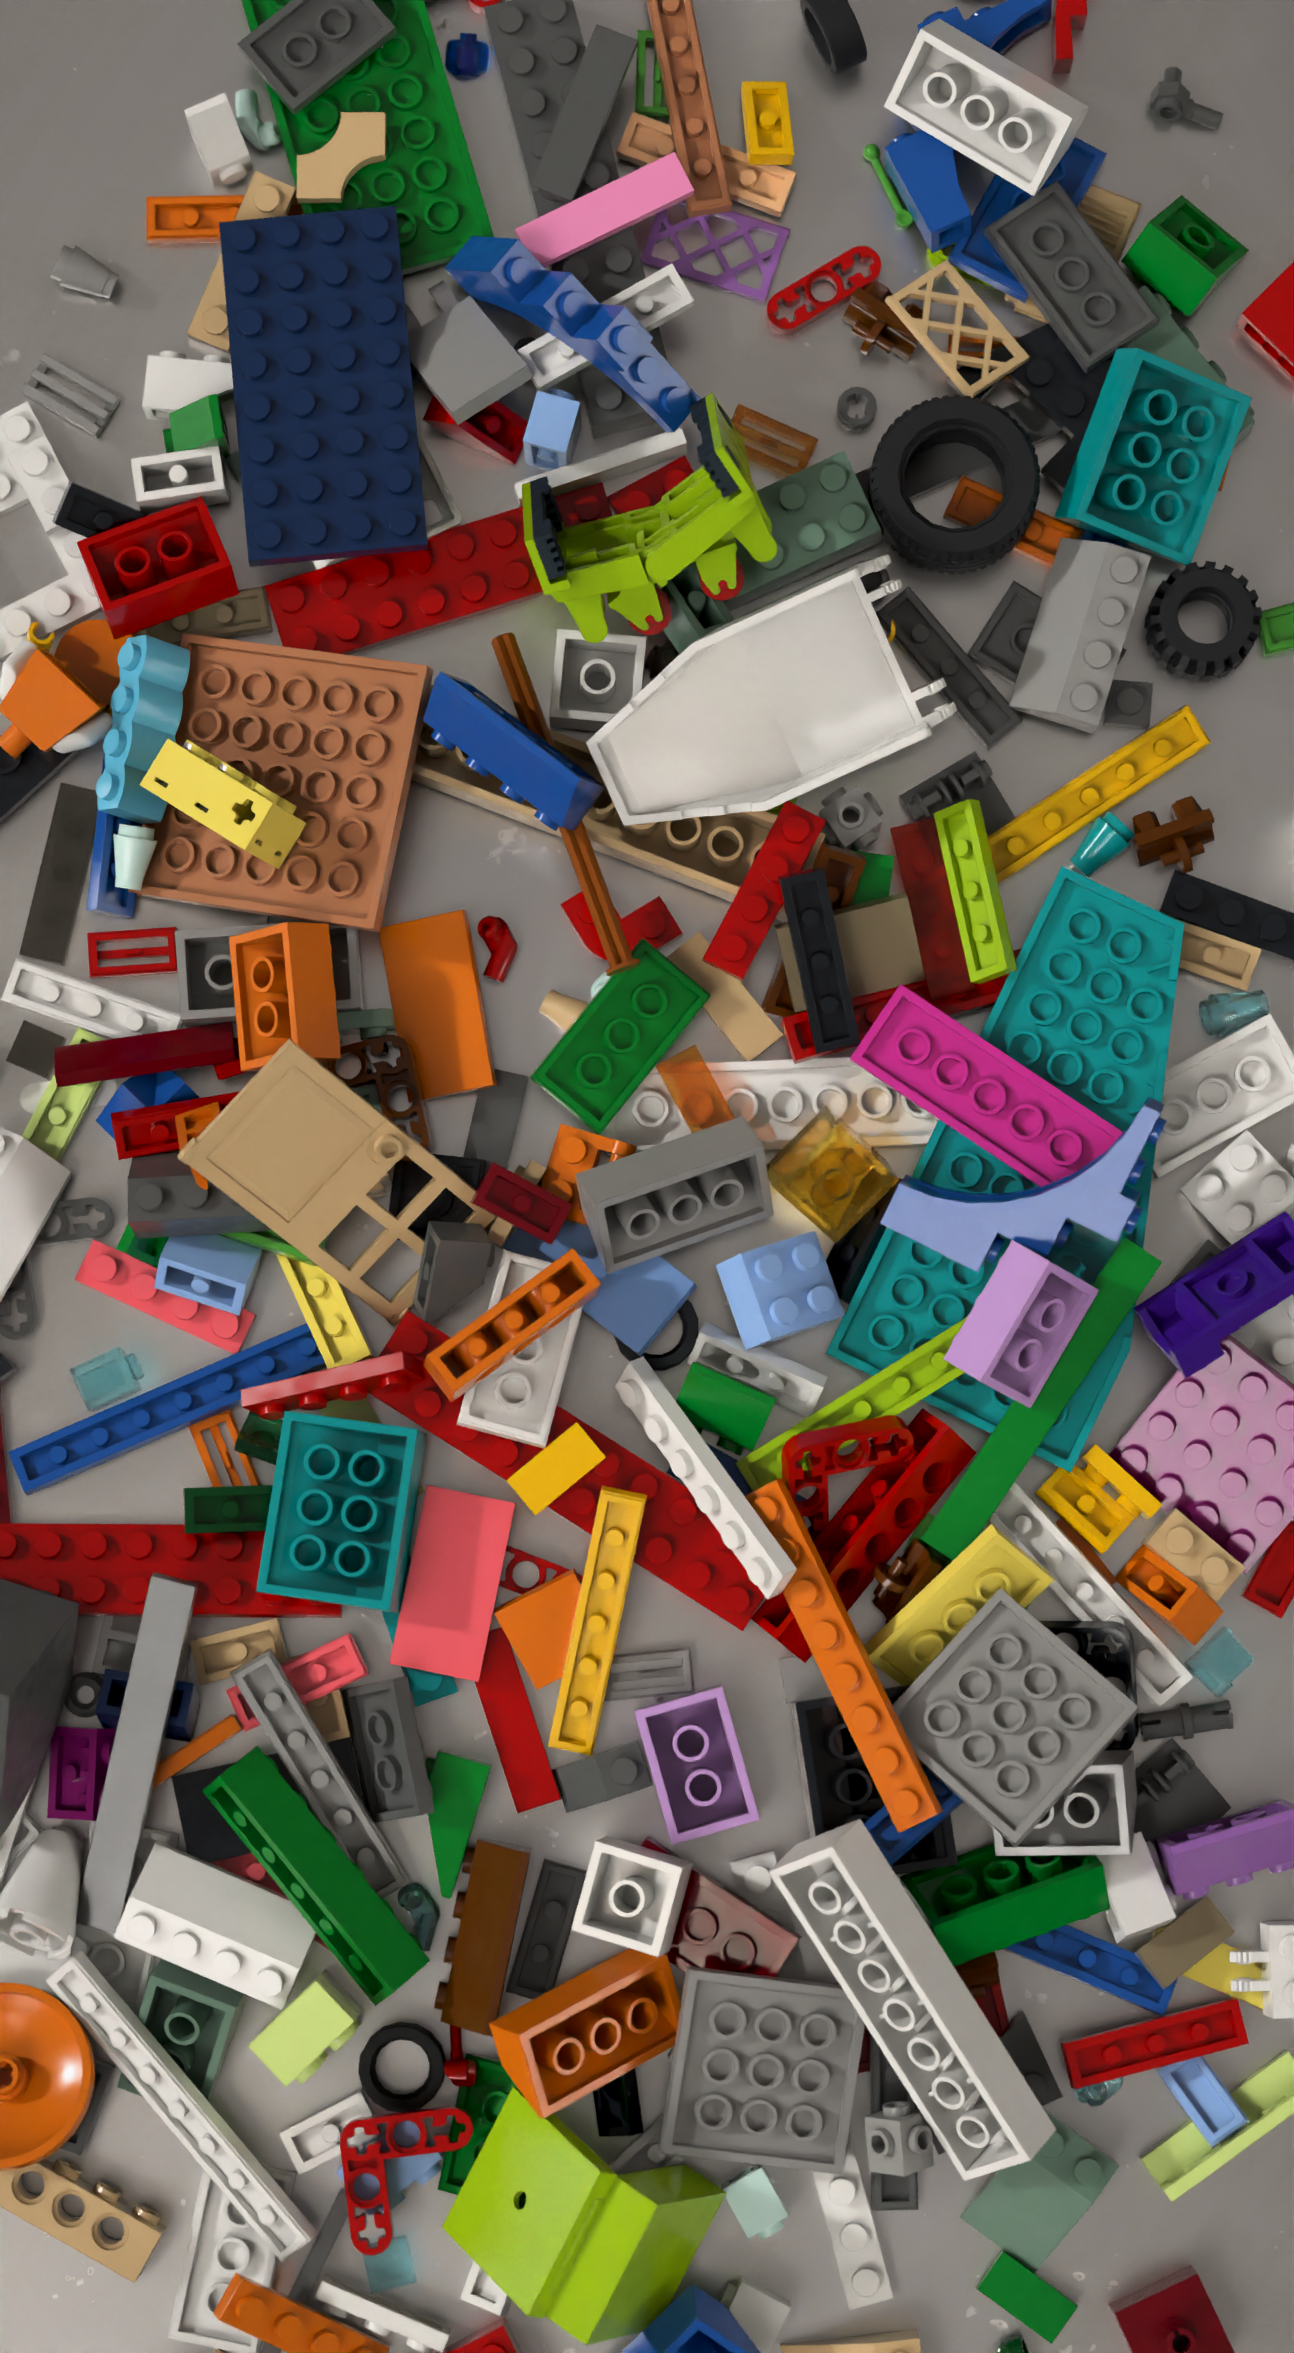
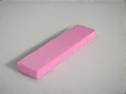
[515,152,694,268]

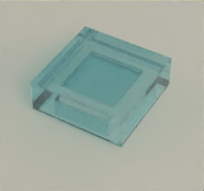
[362,2235,417,2293]

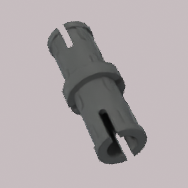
[1138,1700,1234,1742]

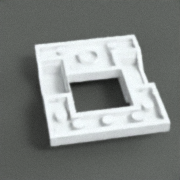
[0,401,102,663]

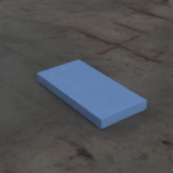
[503,1220,697,1357]

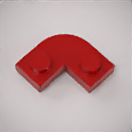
[560,891,683,961]

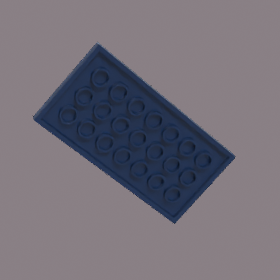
[219,206,428,567]

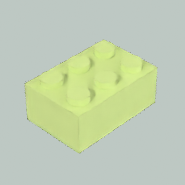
[248,1969,363,2087]

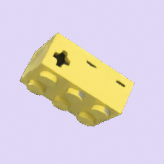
[140,739,307,869]

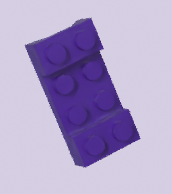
[1134,1211,1294,1379]

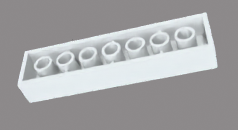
[768,1819,1057,2181]

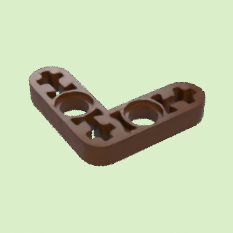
[320,1035,433,1163]

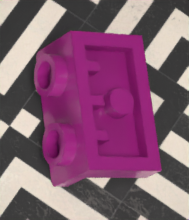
[47,1726,116,1821]

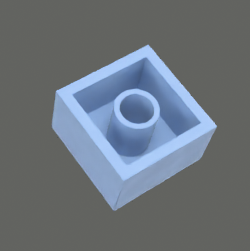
[716,1231,845,1351]

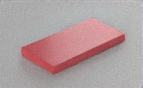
[389,1485,516,1682]

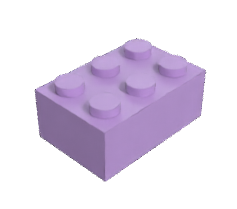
[634,1685,760,1845]

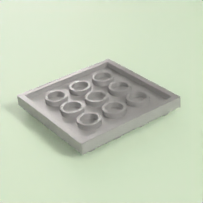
[892,1588,1139,1847]
[659,1966,865,2174]

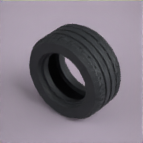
[868,395,1041,575]

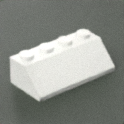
[884,19,1090,196]
[0,1127,73,1302]
[113,1841,316,2010]

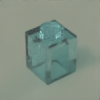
[69,1347,145,1412]

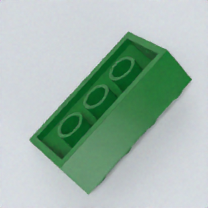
[900,1843,1110,1966]

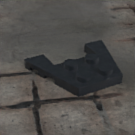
[946,323,1114,493]

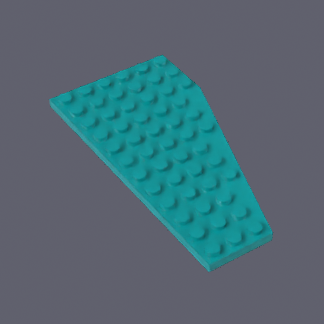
[826,866,1184,1472]

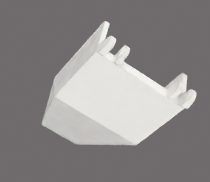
[586,554,957,826]

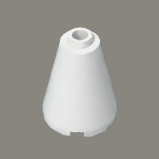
[0,1826,84,1960]

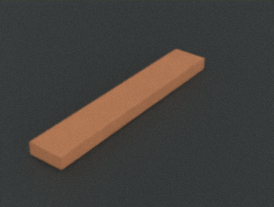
[646,0,732,218]

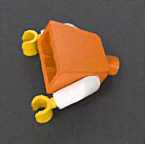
[0,622,113,759]

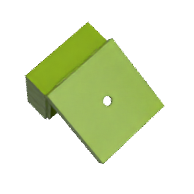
[442,2087,726,2345]

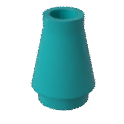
[1070,811,1135,878]

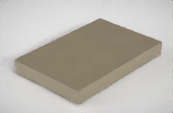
[774,892,926,1013]

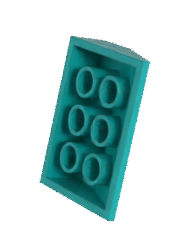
[1054,348,1252,566]
[256,1411,427,1614]

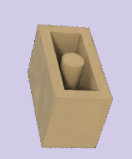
[1141,1508,1245,1603]

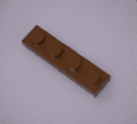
[762,843,866,1018]

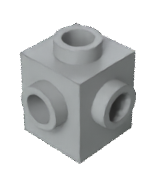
[818,786,883,852]
[865,2101,934,2177]

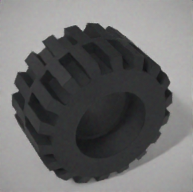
[1144,561,1262,682]

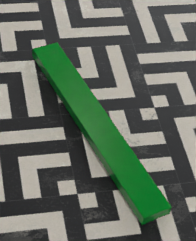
[921,1237,1162,1561]

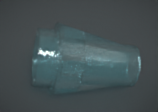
[1199,990,1269,1037]

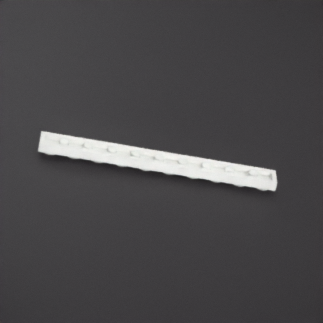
[729,1850,894,2310]

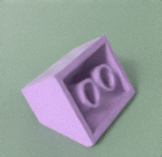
[943,1240,1099,1408]

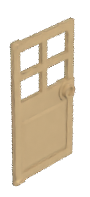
[178,1039,496,1327]

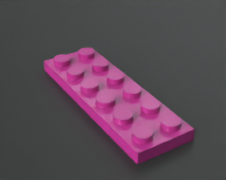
[850,984,1123,1186]

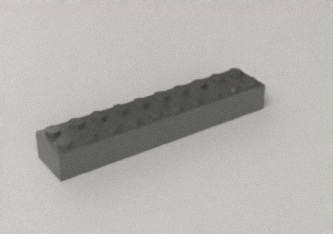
[484,0,668,439]

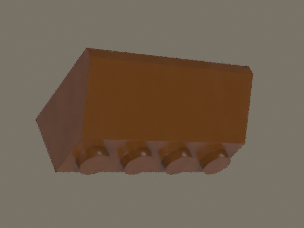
[434,1837,532,2037]

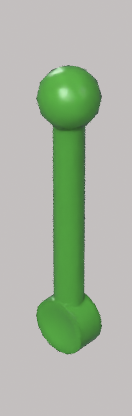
[863,144,913,229]

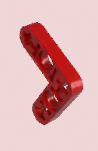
[781,1415,914,1541]
[340,2106,474,2256]

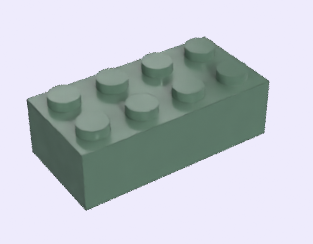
[723,451,882,612]

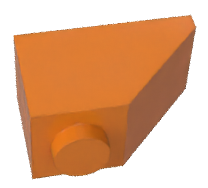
[1115,1545,1224,1646]

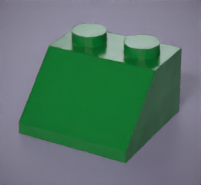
[1121,195,1249,317]
[676,1362,776,1456]

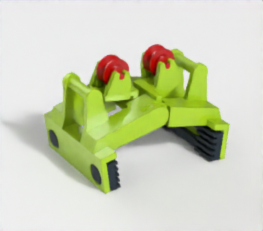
[522,392,777,643]

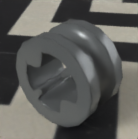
[837,387,877,431]

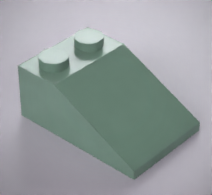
[117,1958,247,2102]
[960,2106,1119,2273]

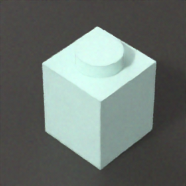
[721,2164,789,2240]

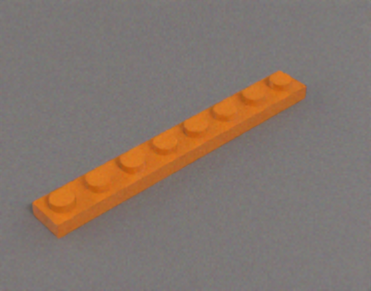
[745,1478,943,1833]

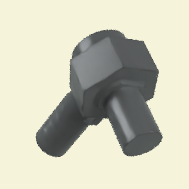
[1149,67,1223,130]

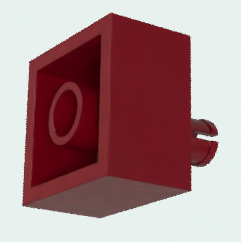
[1109,2266,1235,2353]

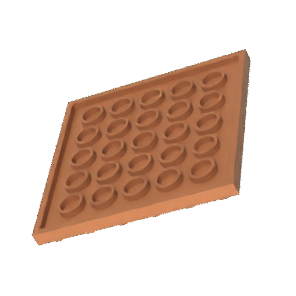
[128,633,434,933]

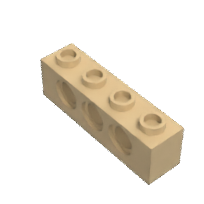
[0,2158,167,2283]

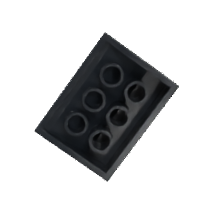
[790,1685,958,1874]

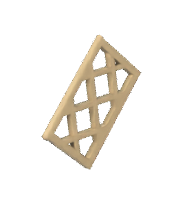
[885,260,1030,398]

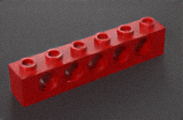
[751,1408,977,1663]

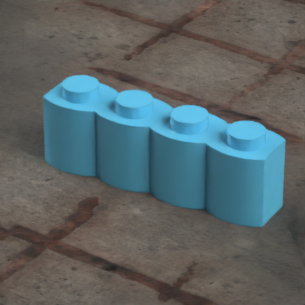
[96,635,190,824]

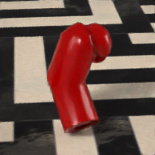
[477,915,518,984]

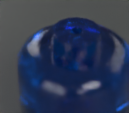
[445,33,489,77]

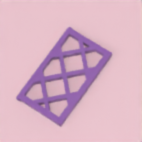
[641,200,790,303]

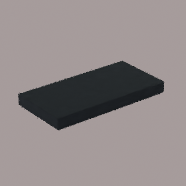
[172,1737,364,1863]

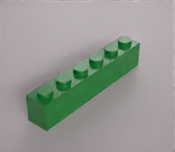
[202,1746,430,2006]

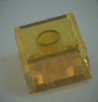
[766,1105,899,1243]

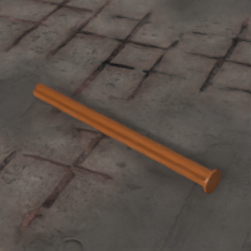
[492,632,641,976]

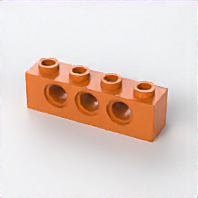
[424,1248,601,1403]

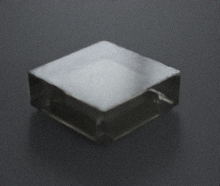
[6,1020,67,1080]

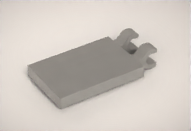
[405,280,533,425]

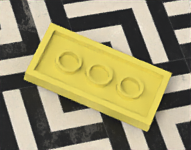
[864,1524,1054,1686]

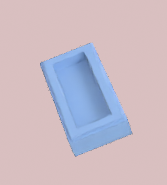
[1157,2056,1250,2149]

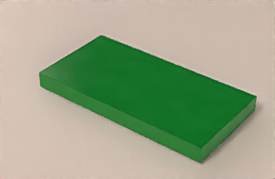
[529,938,711,1134]

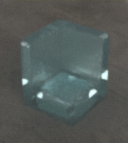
[1184,1627,1253,1698]

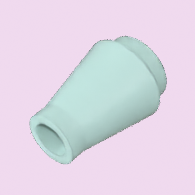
[113,824,157,891]

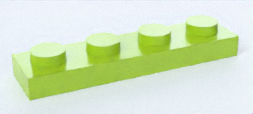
[933,798,1017,984]

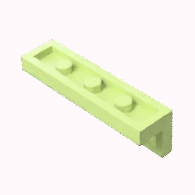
[1139,2050,1294,2202]

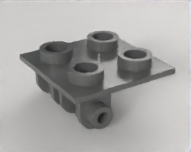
[899,751,1015,866]
[1134,1738,1232,1864]

